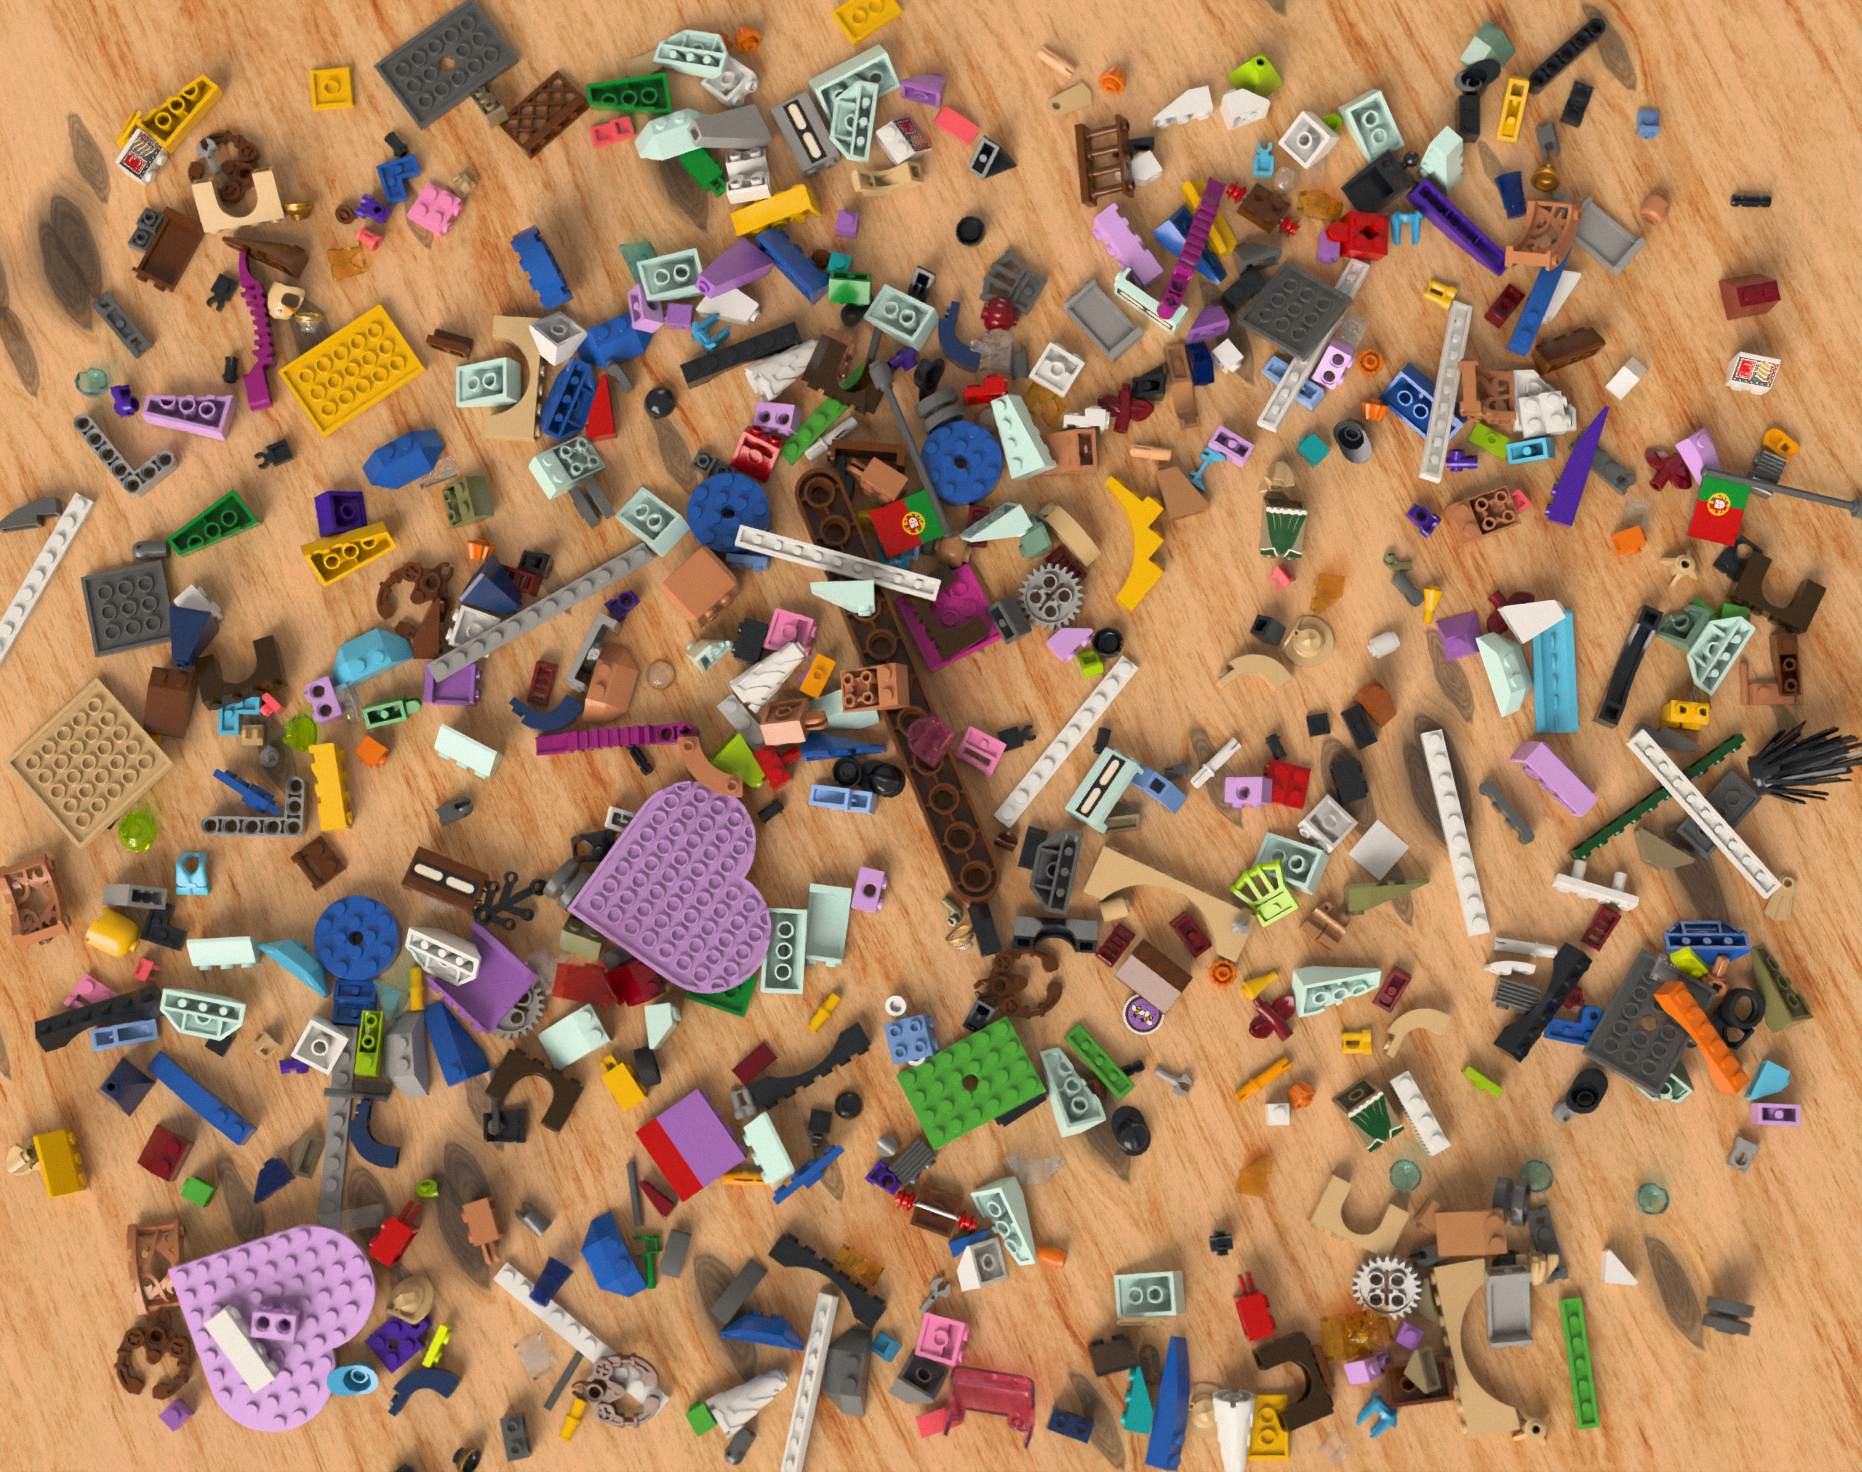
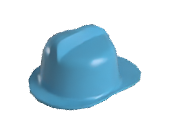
[327,1360,379,1396]

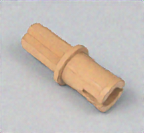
[1037,47,1076,78]
[1130,444,1171,462]

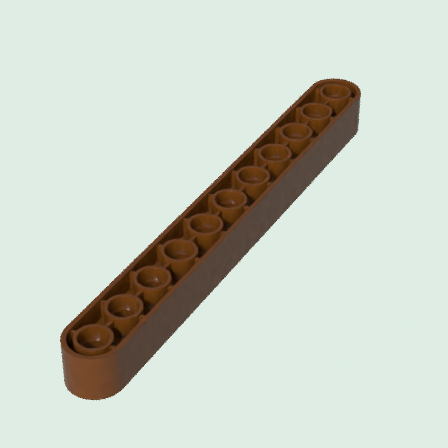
[795,468,1001,904]

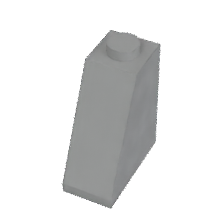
[102,884,167,910]

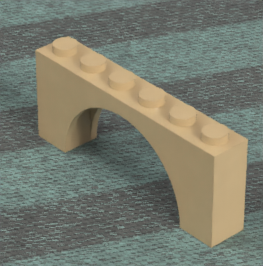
[484,315,545,443]

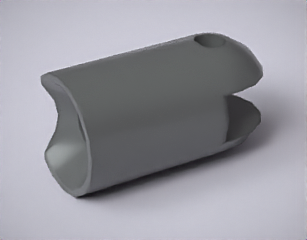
[1535,122,1560,160]
[1008,343,1030,380]
[132,539,171,560]
[435,797,473,827]
[515,1202,552,1238]
[1408,1242,1448,1268]
[724,1427,757,1465]

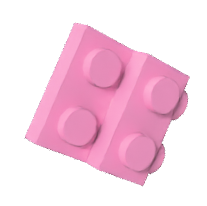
[407,182,464,238]
[763,608,819,661]
[915,1312,971,1366]

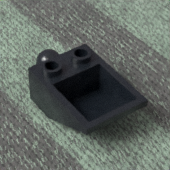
[1341,149,1420,213]

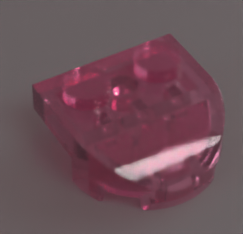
[907,716,960,768]

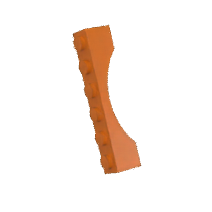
[1653,981,1750,1094]

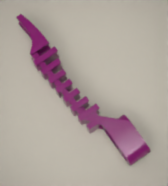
[1157,177,1227,320]
[239,251,277,411]
[535,722,700,756]

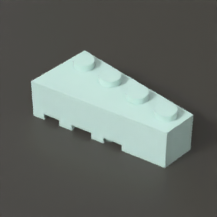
[1417,125,1463,196]
[991,394,1058,480]

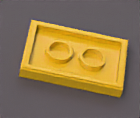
[831,0,903,46]
[1247,1393,1289,1460]

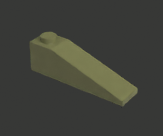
[1343,878,1430,916]
[1750,944,1814,1033]

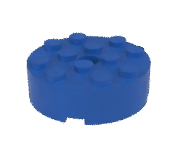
[511,225,573,310]
[920,421,1002,507]
[687,472,772,558]
[314,896,402,981]

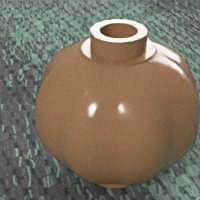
[935,531,974,569]

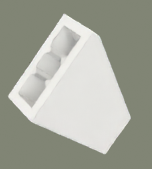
[1536,267,1581,324]
[696,288,761,326]
[1498,600,1566,644]

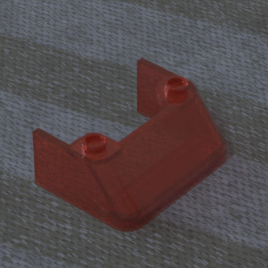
[552,962,625,1009]

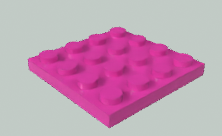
[894,563,1003,674]

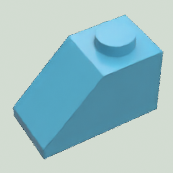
[1506,437,1556,465]
[1744,1060,1790,1100]

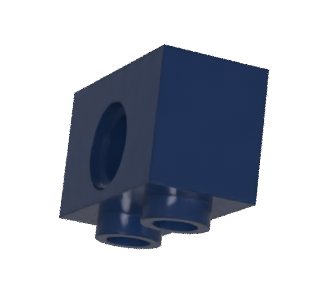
[1046,1406,1094,1444]

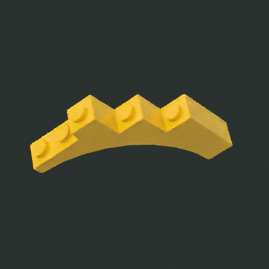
[1104,476,1164,613]

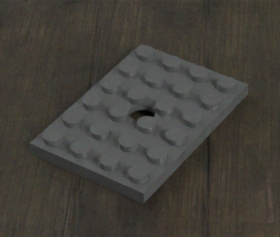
[374,0,520,131]
[1581,949,1718,1098]

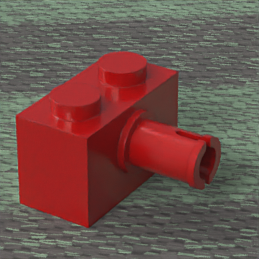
[752,745,801,792]

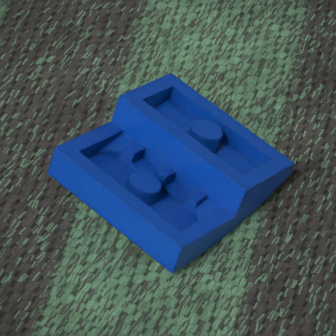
[332,980,378,1026]

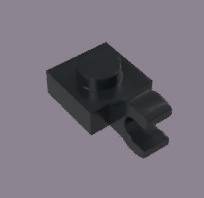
[808,1109,832,1147]

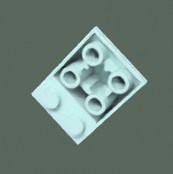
[528,433,606,500]

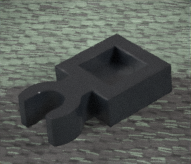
[206,273,240,312]
[254,439,294,469]
[997,725,1036,753]

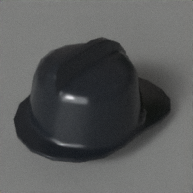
[1454,59,1501,96]
[913,358,945,401]
[1333,417,1372,464]
[858,760,906,798]
[1566,1068,1608,1115]
[1111,1106,1151,1156]

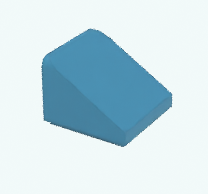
[871,1331,902,1363]

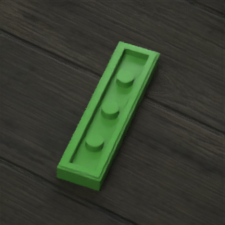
[1064,1023,1136,1101]

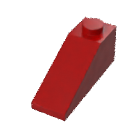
[585,374,617,442]

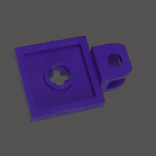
[365,1315,433,1374]

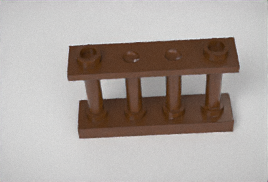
[1074,114,1136,208]

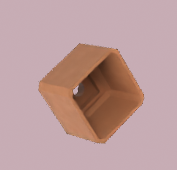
[660,545,740,628]

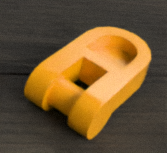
[1762,429,1800,465]

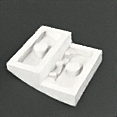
[1483,961,1536,976]

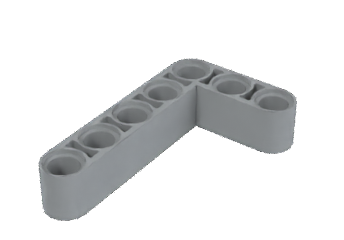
[73,413,179,498]
[200,776,309,838]

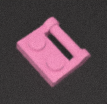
[954,725,1007,777]
[64,973,119,1028]

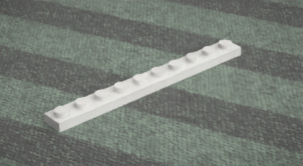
[1257,258,1370,433]
[1419,301,1473,483]
[0,493,96,668]
[735,525,941,601]
[993,655,1139,829]
[1420,729,1490,937]
[1626,729,1782,899]
[493,1262,670,1415]
[780,1292,839,1472]

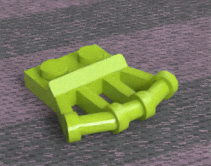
[1229,859,1300,927]

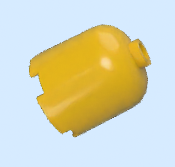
[85,906,140,957]

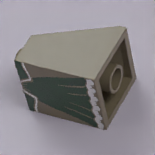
[1259,497,1307,561]
[1331,1076,1405,1153]

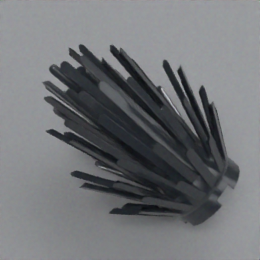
[1747,720,1862,804]

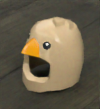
[268,280,306,320]

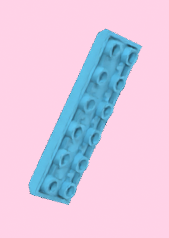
[1531,609,1579,733]

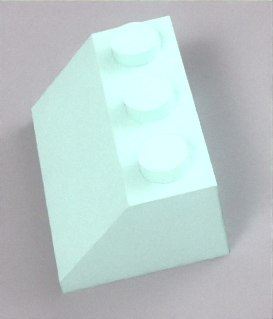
[434,723,504,779]
[187,936,261,971]
[644,1003,681,1050]
[742,1112,794,1188]

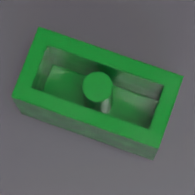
[829,271,872,306]

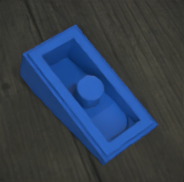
[949,1229,990,1258]

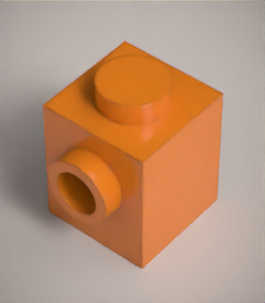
[1611,525,1647,556]
[355,735,391,768]

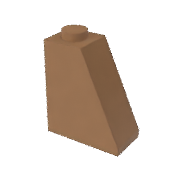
[1155,465,1210,522]

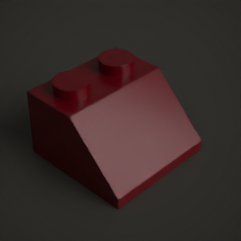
[608,956,666,1007]
[137,1124,195,1182]

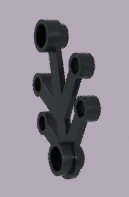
[473,871,547,931]

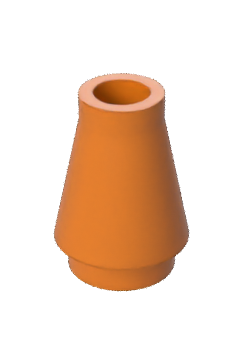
[1036,1245,1067,1269]

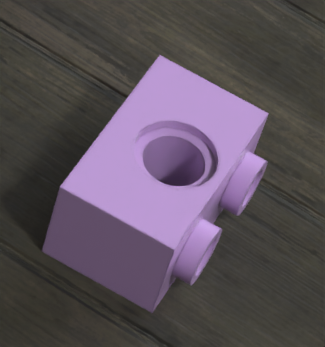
[627,283,664,333]
[1207,425,1255,468]
[1224,777,1272,808]
[851,866,888,914]
[1751,1103,1801,1126]

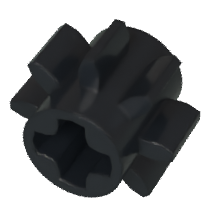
[1209,1229,1233,1256]

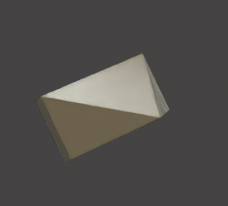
[1099,801,1140,835]
[288,1133,326,1179]
[1411,1277,1436,1322]
[1404,1345,1441,1393]

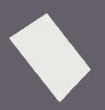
[1348,820,1409,881]

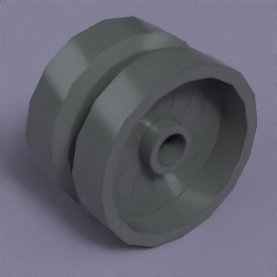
[914,387,967,435]
[567,476,616,529]
[543,858,592,912]
[1492,1176,1531,1227]
[1702,1295,1755,1336]

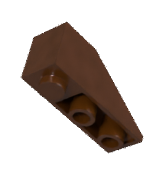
[413,594,444,659]
[1769,633,1801,697]

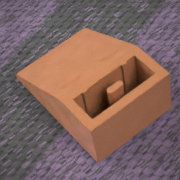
[1035,428,1098,477]
[1444,485,1521,548]
[840,663,910,713]

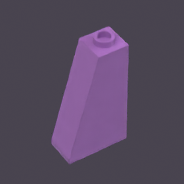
[694,237,774,299]

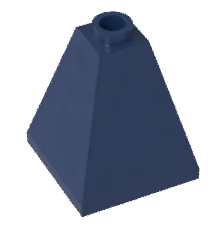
[459,553,522,615]
[169,605,219,669]
[96,1057,156,1117]

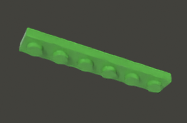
[780,364,865,466]
[1558,1297,1600,1429]

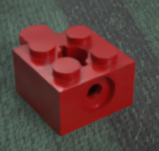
[1325,211,1389,261]
[368,1200,422,1267]
[1233,1271,1276,1341]

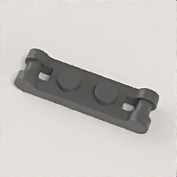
[91,292,153,359]
[1568,431,1637,496]
[1478,781,1534,845]
[1527,1204,1569,1284]

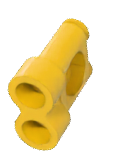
[1423,279,1458,310]
[1341,1029,1372,1055]

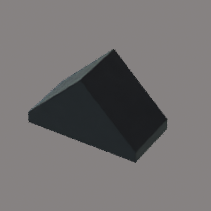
[907,265,936,303]
[517,550,554,580]
[962,997,997,1033]

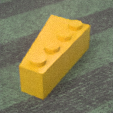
[134,74,223,155]
[730,184,823,239]
[300,521,397,588]
[308,743,353,832]

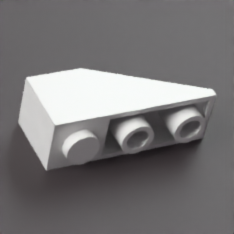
[1152,86,1213,128]

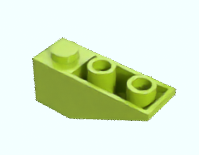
[354,1010,384,1078]

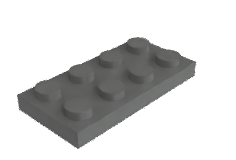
[1674,770,1762,859]

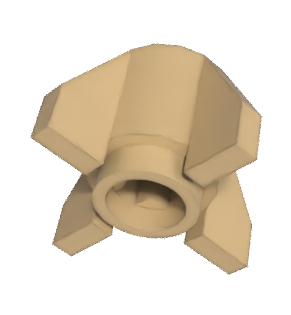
[1259,461,1296,499]
[1659,549,1700,588]
[6,1137,41,1176]
[1515,1248,1559,1285]
[1512,1407,1550,1447]

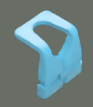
[175,852,210,895]

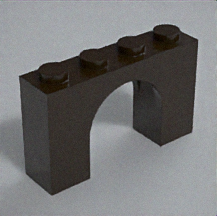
[801,334,895,415]
[1726,550,1827,634]
[903,563,990,662]
[194,635,289,711]
[484,1048,584,1135]
[1251,1331,1334,1432]

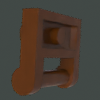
[290,836,347,891]

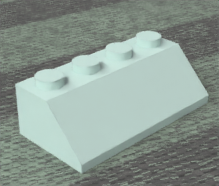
[808,44,901,123]
[760,908,808,994]

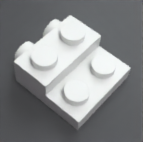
[701,55,759,110]
[1029,342,1085,399]
[1517,390,1570,439]
[1062,406,1110,435]
[445,605,501,658]
[1297,794,1358,855]

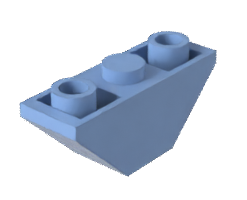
[1130,764,1187,814]

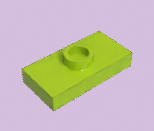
[1467,422,1514,460]
[1461,1066,1503,1097]

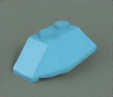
[331,628,413,693]
[257,939,330,998]

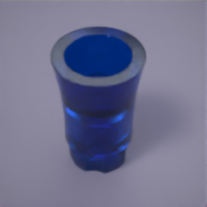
[1494,171,1527,219]
[529,1256,574,1308]

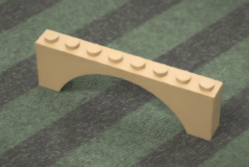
[1082,845,1256,963]
[1428,1257,1520,1439]

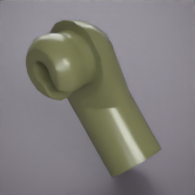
[1383,551,1412,572]
[941,896,962,927]

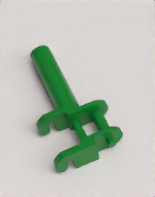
[633,1235,662,1289]

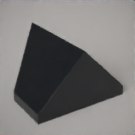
[967,135,1017,180]
[1132,362,1166,401]

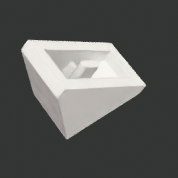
[1605,357,1648,400]
[604,806,636,833]
[1600,1248,1638,1285]

